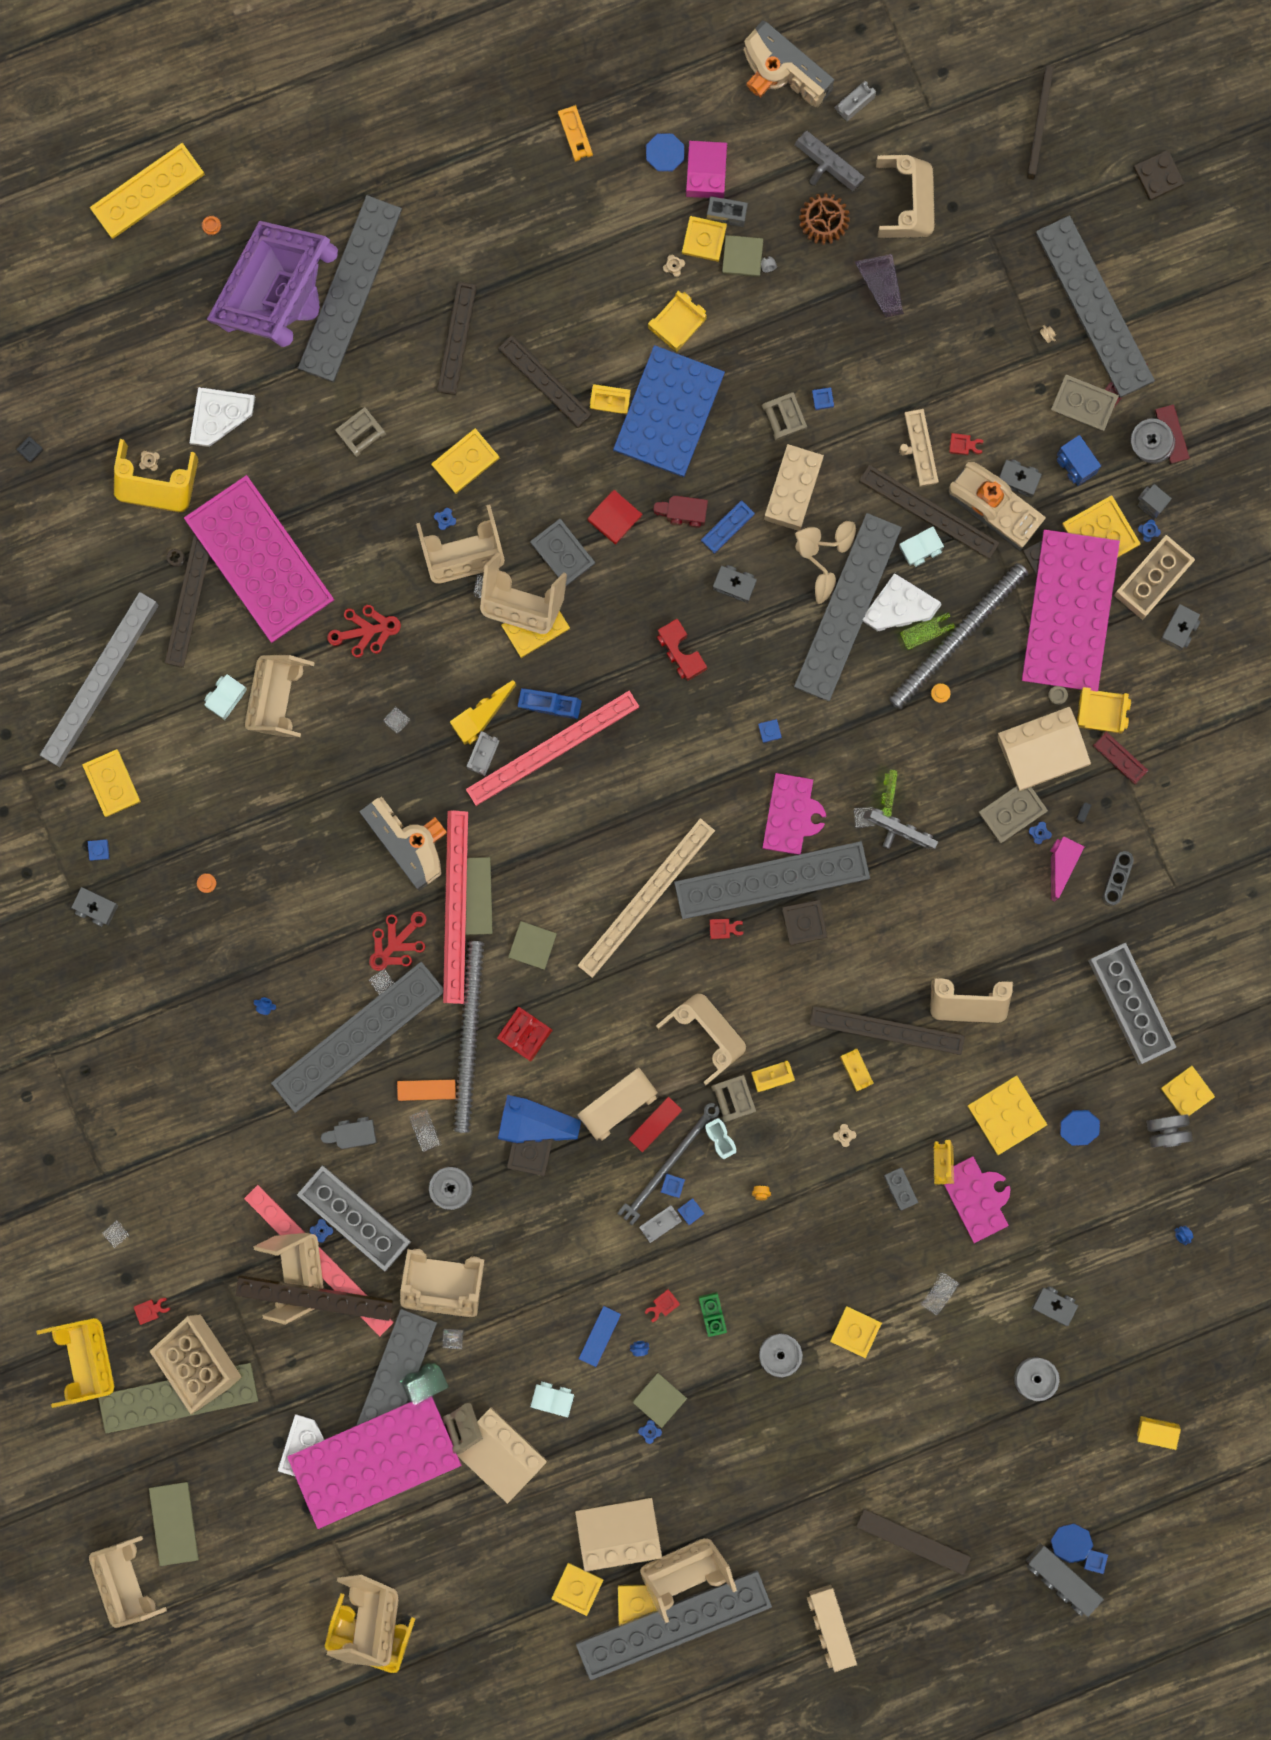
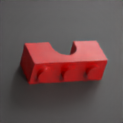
[657,619,707,681]

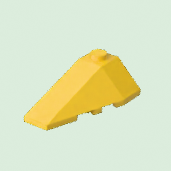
[450,680,516,745]

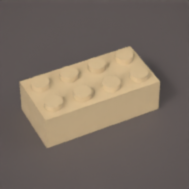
[764,444,824,531]
[1114,535,1195,620]
[807,1585,857,1672]

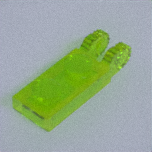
[900,613,955,651]
[881,770,898,818]

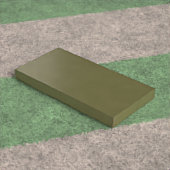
[465,857,493,935]
[149,1482,199,1566]

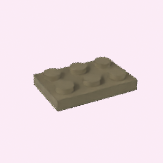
[1051,375,1119,431]
[978,786,1048,844]

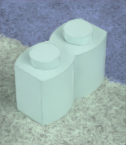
[899,527,944,567]
[204,675,247,720]
[705,1118,736,1159]
[530,1381,574,1417]

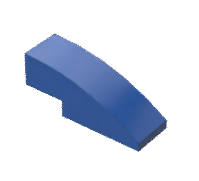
[518,688,582,719]

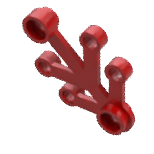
[328,605,401,658]
[369,912,427,971]

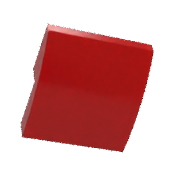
[587,490,643,545]
[497,1007,552,1062]

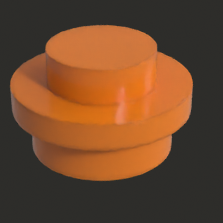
[202,216,221,235]
[197,874,216,893]

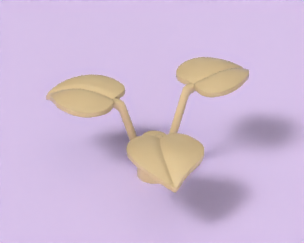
[795,521,856,604]

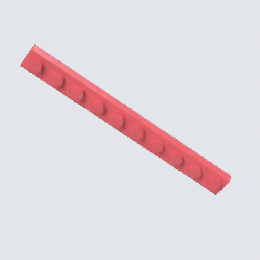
[466,691,639,806]
[443,811,468,1004]
[244,1185,394,1336]

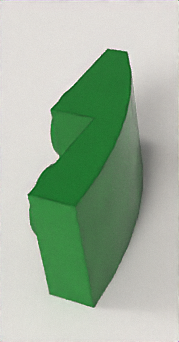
[699,1292,727,1337]

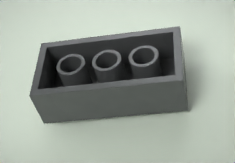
[1025,1543,1104,1617]

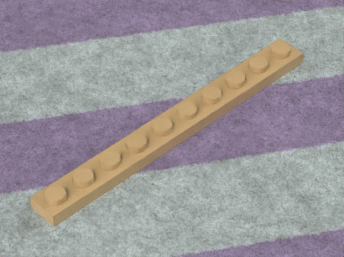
[578,818,715,978]

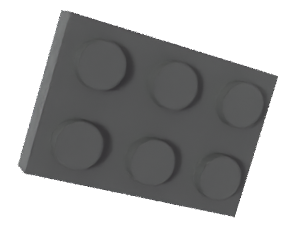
[530,519,595,587]

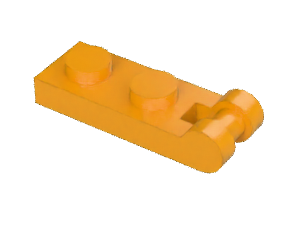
[558,105,593,162]

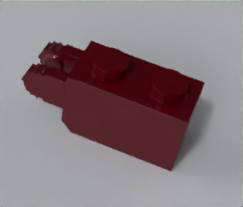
[653,496,708,528]

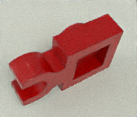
[949,433,983,456]
[710,919,743,939]
[645,1289,680,1322]
[134,1298,171,1325]

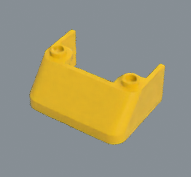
[114,439,198,512]
[36,1318,114,1408]
[325,1594,415,1673]

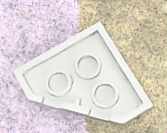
[190,387,255,447]
[863,573,942,631]
[278,1414,325,1476]

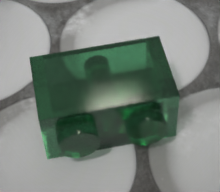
[400,1363,449,1405]

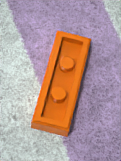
[397,1080,456,1101]

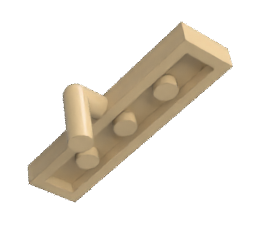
[899,409,939,487]

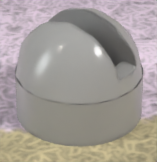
[761,256,777,272]

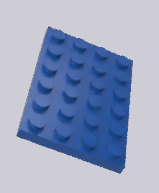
[613,345,725,477]

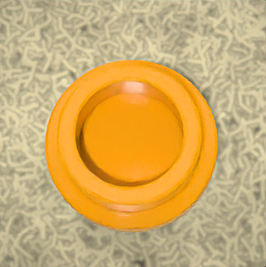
[931,684,950,703]
[752,1186,771,1200]

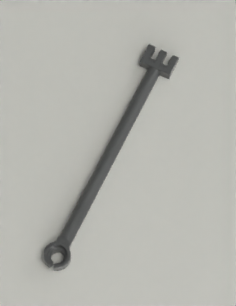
[617,1103,719,1225]

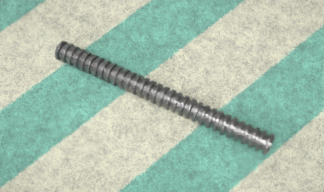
[889,563,1028,709]
[453,941,484,1133]

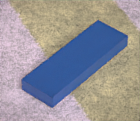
[701,500,755,554]
[579,1306,621,1367]

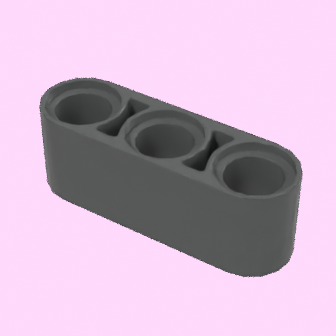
[1102,851,1134,906]

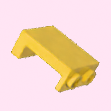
[648,291,707,353]
[1077,687,1131,734]

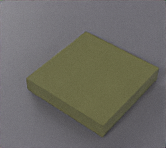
[722,235,763,277]
[508,921,557,970]
[633,1373,687,1428]

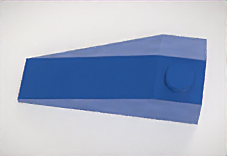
[498,1095,581,1143]

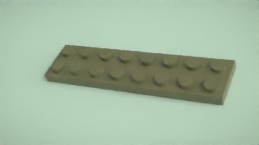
[99,1363,259,1434]

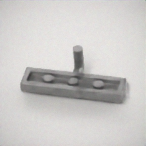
[794,131,865,191]
[863,808,938,849]

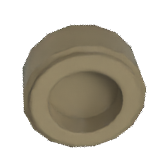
[1048,686,1068,705]

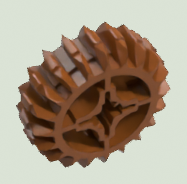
[799,193,850,245]

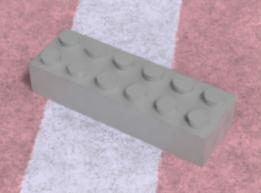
[1088,943,1177,1065]
[297,1165,412,1271]

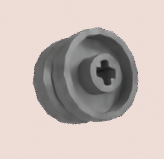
[1131,419,1175,464]
[1146,1114,1193,1148]
[429,1167,473,1210]
[759,1333,803,1377]
[1014,1357,1059,1401]

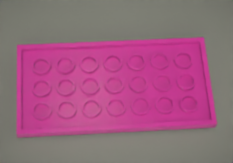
[184,475,334,644]
[1022,530,1120,692]
[287,1393,462,1529]

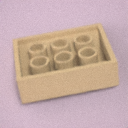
[998,707,1091,791]
[150,1314,242,1414]
[457,1407,548,1504]
[575,1498,662,1571]

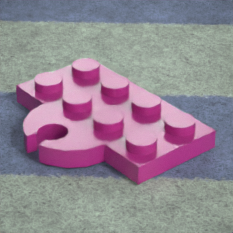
[763,773,826,855]
[944,1157,1010,1243]

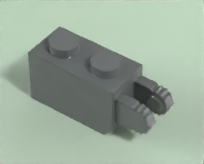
[320,1117,377,1149]

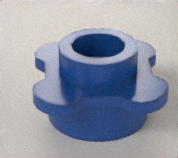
[434,508,456,530]
[1138,520,1161,542]
[1029,822,1052,844]
[253,997,276,1015]
[310,1219,333,1242]
[1175,1226,1193,1245]
[630,1341,649,1356]
[638,1420,662,1444]

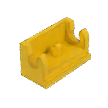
[590,384,631,414]
[840,1049,874,1092]
[751,1061,795,1092]
[934,1140,954,1185]
[1137,1416,1181,1450]

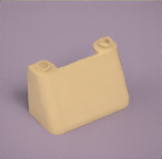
[930,978,1013,1023]
[400,1249,484,1317]

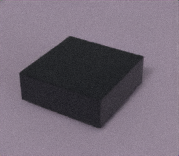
[16,436,44,463]
[1075,802,1091,824]

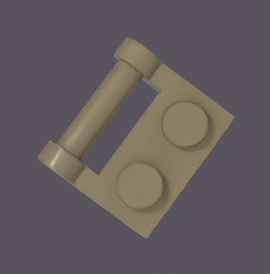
[761,392,807,440]
[335,407,386,457]
[711,1075,756,1123]
[442,1403,483,1454]

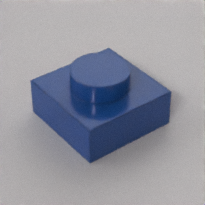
[812,388,834,410]
[758,719,782,743]
[88,840,110,861]
[661,1174,685,1198]
[678,1198,704,1225]
[1084,1550,1108,1574]

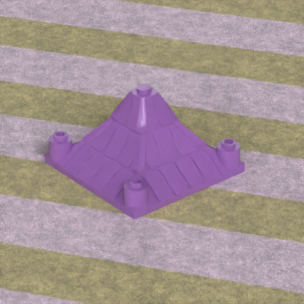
[207,221,338,347]

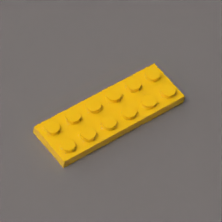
[90,143,205,239]

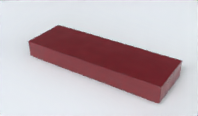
[1155,404,1190,464]
[1093,732,1148,785]

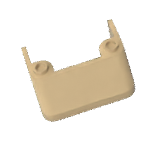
[876,155,935,238]
[416,505,505,583]
[480,553,567,634]
[245,655,314,737]
[656,994,746,1086]
[577,1068,658,1141]
[254,1233,324,1324]
[89,1536,167,1628]
[640,1539,737,1623]
[327,1575,398,1667]

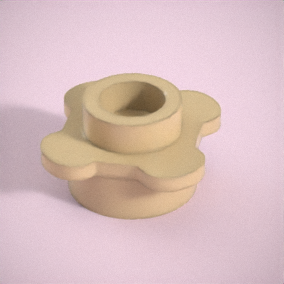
[663,255,685,277]
[1040,325,1056,343]
[139,451,160,471]
[833,1124,856,1147]

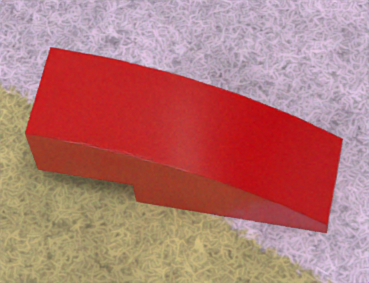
[629,1097,682,1152]

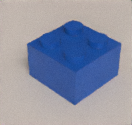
[1057,435,1101,486]

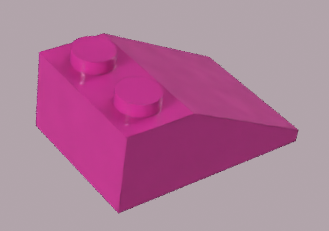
[686,141,727,199]
[1050,836,1084,902]

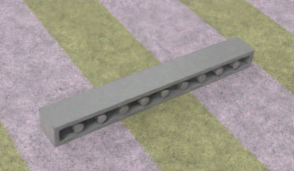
[40,592,159,768]

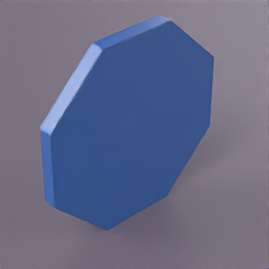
[646,134,684,171]
[1060,1110,1100,1146]
[1051,1524,1093,1563]

